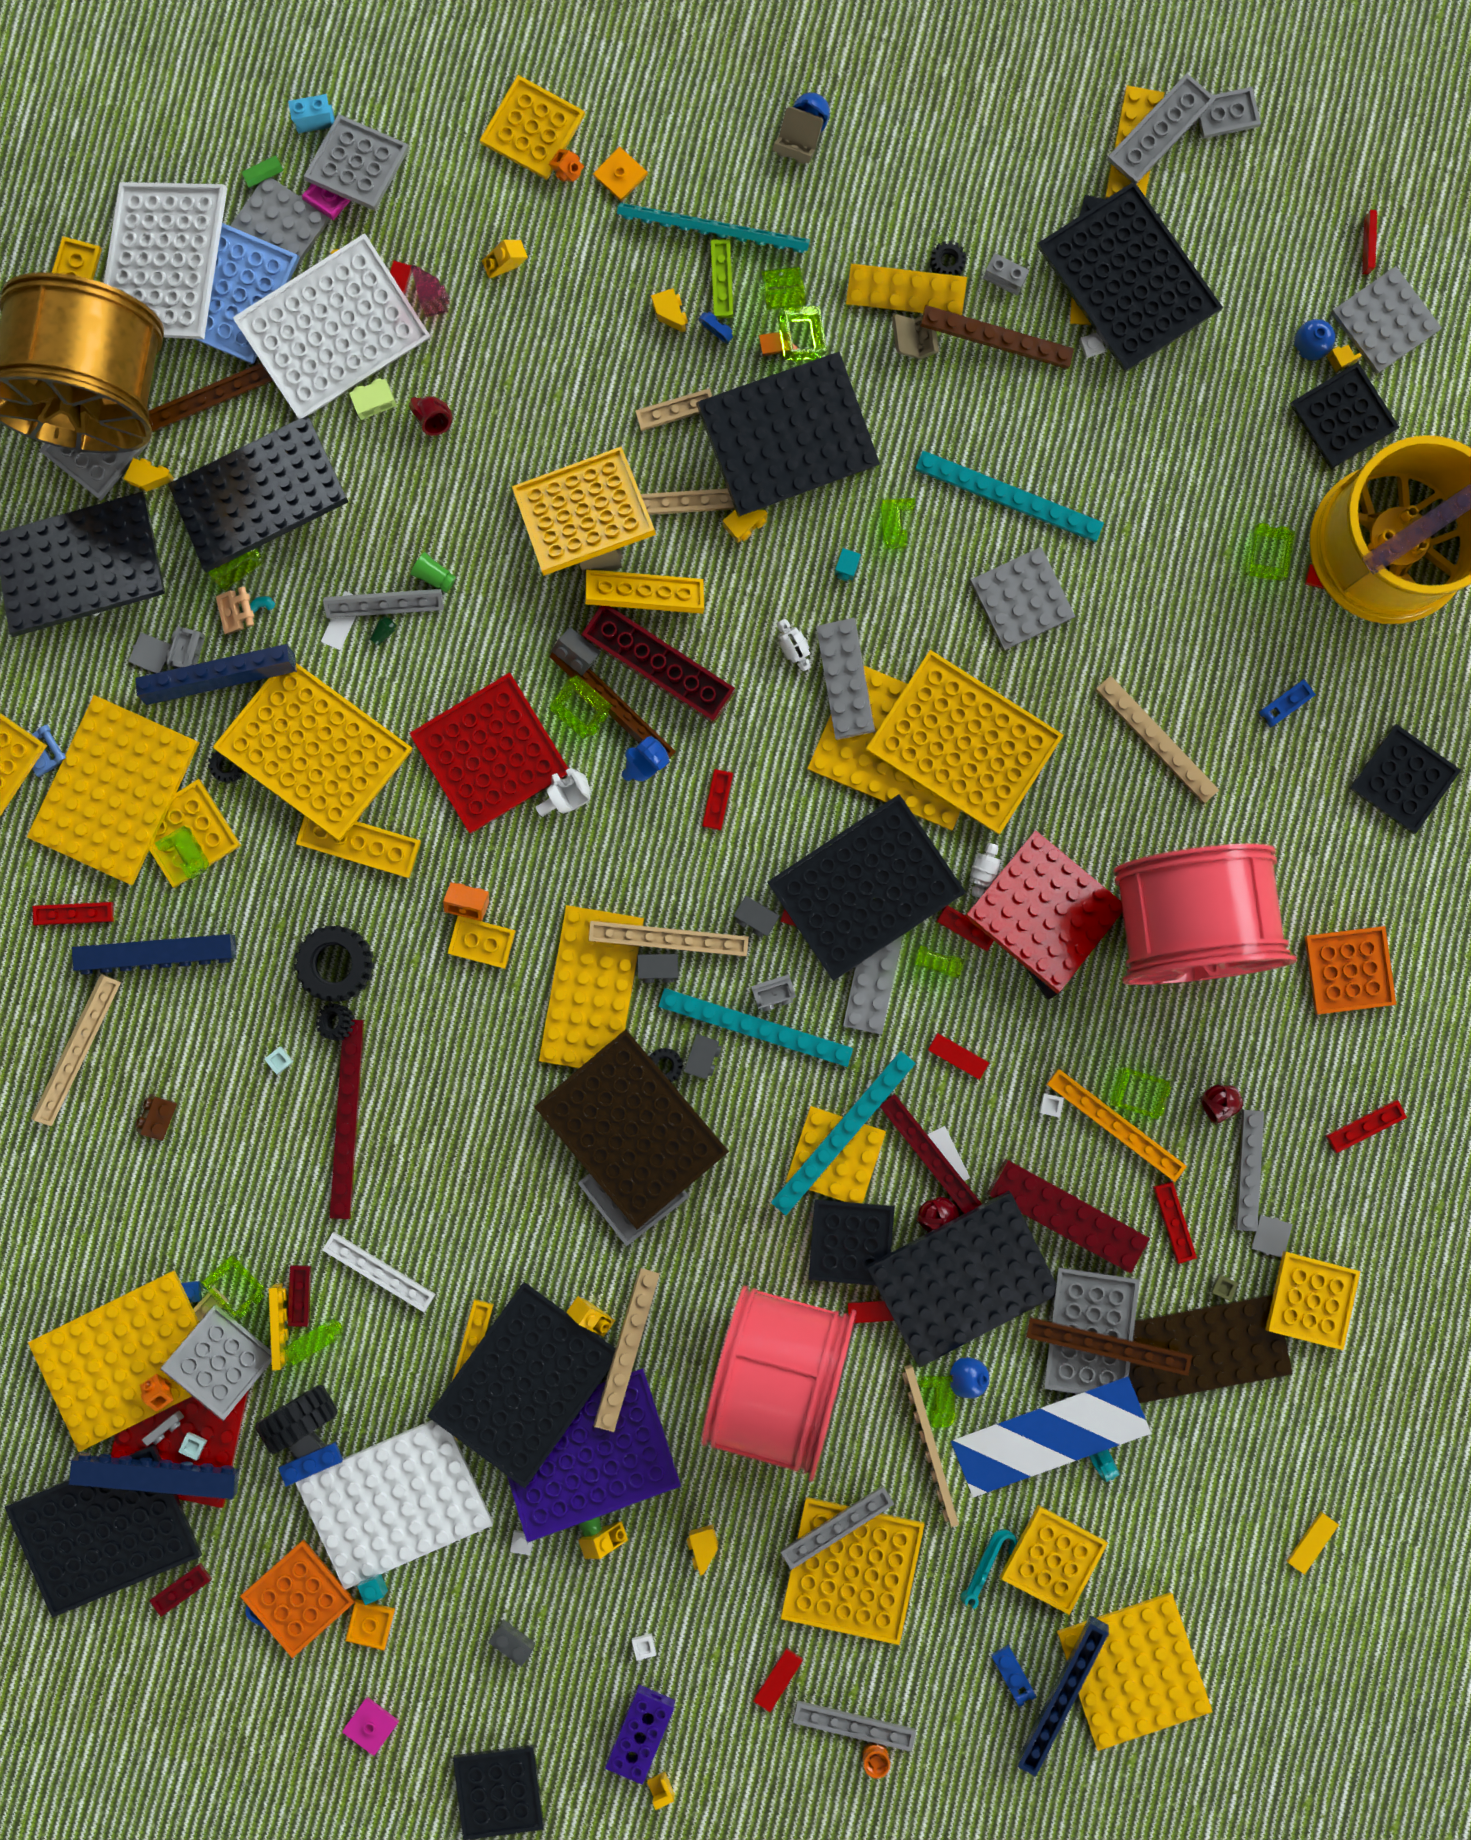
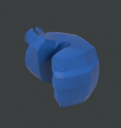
[622,736,670,781]

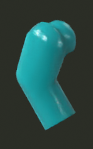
[250,596,275,613]

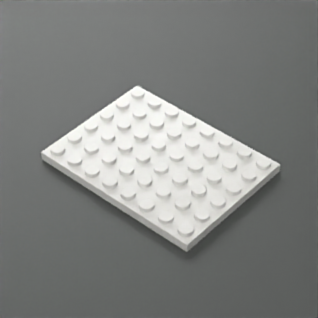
[104,182,227,339]
[232,233,431,419]
[295,1420,493,1590]

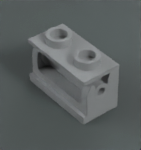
[983,253,1029,296]
[166,626,205,668]
[751,974,796,1012]

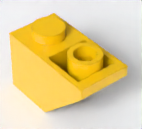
[482,240,528,278]
[651,288,688,332]
[123,458,174,492]
[722,510,768,543]
[566,1296,615,1337]
[578,1521,628,1559]
[687,1524,718,1575]

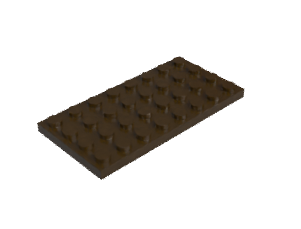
[1129,1294,1293,1403]

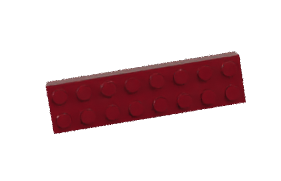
[581,606,735,724]
[986,1159,1150,1273]

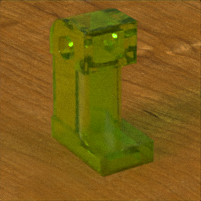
[881,497,916,549]
[155,826,209,879]
[912,945,965,979]
[919,1376,955,1428]

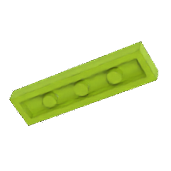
[711,239,733,319]

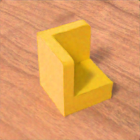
[1327,345,1362,373]
[647,1771,675,1810]

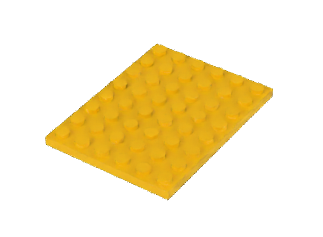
[866,650,1064,835]
[213,663,413,842]
[807,666,961,831]
[27,695,200,885]
[28,1270,199,1452]

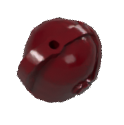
[409,396,453,436]
[1200,1084,1243,1125]
[916,1197,960,1233]

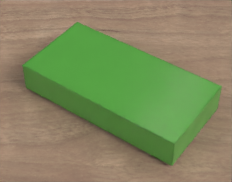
[242,155,284,187]

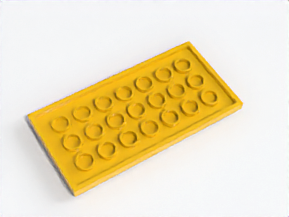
[539,905,644,1068]

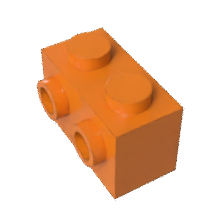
[443,882,489,921]

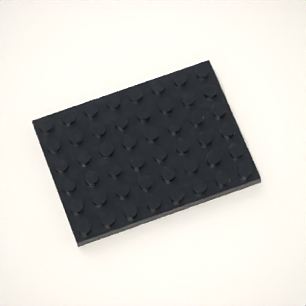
[1037,181,1223,373]
[696,351,880,517]
[168,415,349,573]
[0,491,165,637]
[767,794,966,981]
[866,1191,1061,1368]
[427,1282,616,1489]
[4,1444,202,1618]

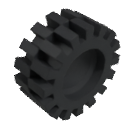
[930,241,966,276]
[208,751,246,783]
[316,1003,355,1041]
[649,1048,683,1082]

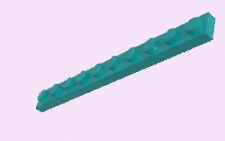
[617,203,810,253]
[915,450,1104,542]
[658,988,853,1067]
[771,1050,916,1216]

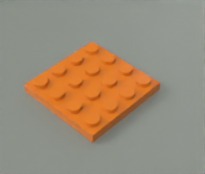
[1304,926,1397,1015]
[240,1539,355,1658]

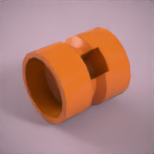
[862,1742,890,1778]

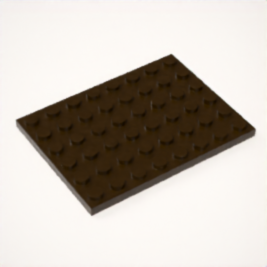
[534,1029,729,1230]

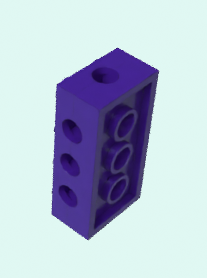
[605,1684,675,1785]

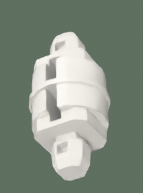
[777,619,810,671]
[969,843,1001,898]

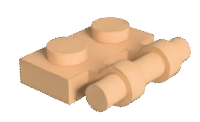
[216,587,254,635]

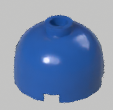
[793,92,830,132]
[1294,319,1335,361]
[950,1357,990,1399]

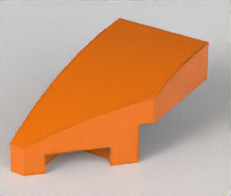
[759,332,798,357]

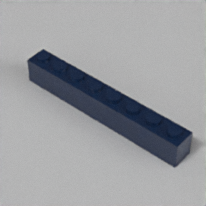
[135,644,297,705]
[72,934,237,975]
[69,1452,240,1499]
[1017,1615,1109,1777]

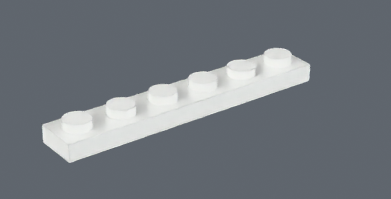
[322,1232,436,1312]

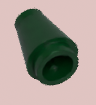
[370,616,397,646]

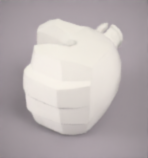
[536,768,590,817]

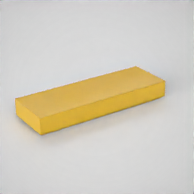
[1286,1511,1339,1575]

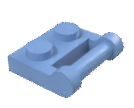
[32,725,66,777]

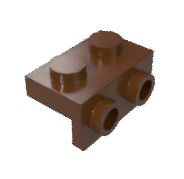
[135,1093,177,1141]

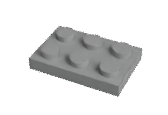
[1198,87,1261,139]

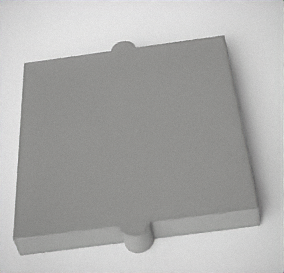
[128,632,172,673]
[1251,1215,1293,1257]

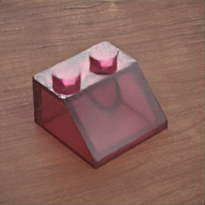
[411,265,450,317]

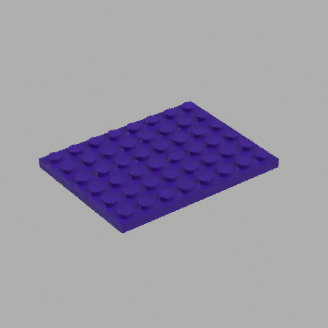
[507,1368,682,1543]

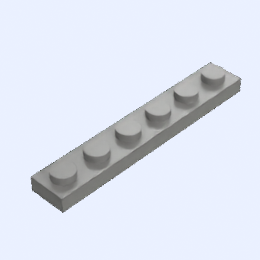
[323,589,444,618]
[1236,1110,1264,1231]
[780,1486,894,1570]
[793,1700,916,1752]

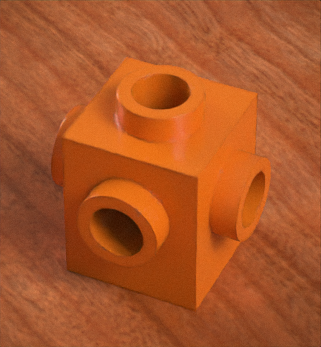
[549,149,584,182]
[140,1374,173,1412]

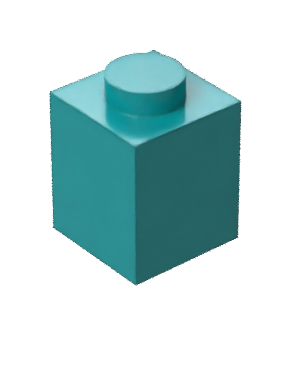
[834,548,861,581]
[357,1574,388,1605]

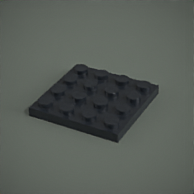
[1290,362,1400,469]
[1349,724,1461,835]
[808,1199,895,1286]
[453,1744,545,1840]

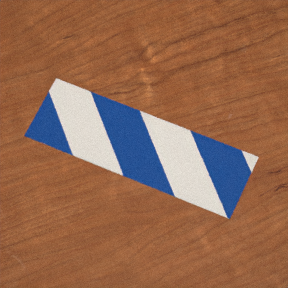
[951,1376,1152,1498]

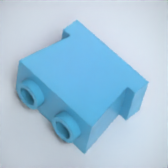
[288,94,335,134]

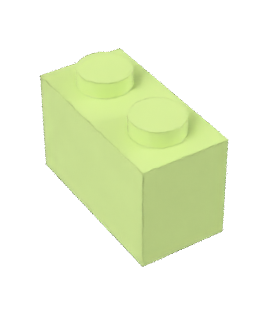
[349,379,397,420]

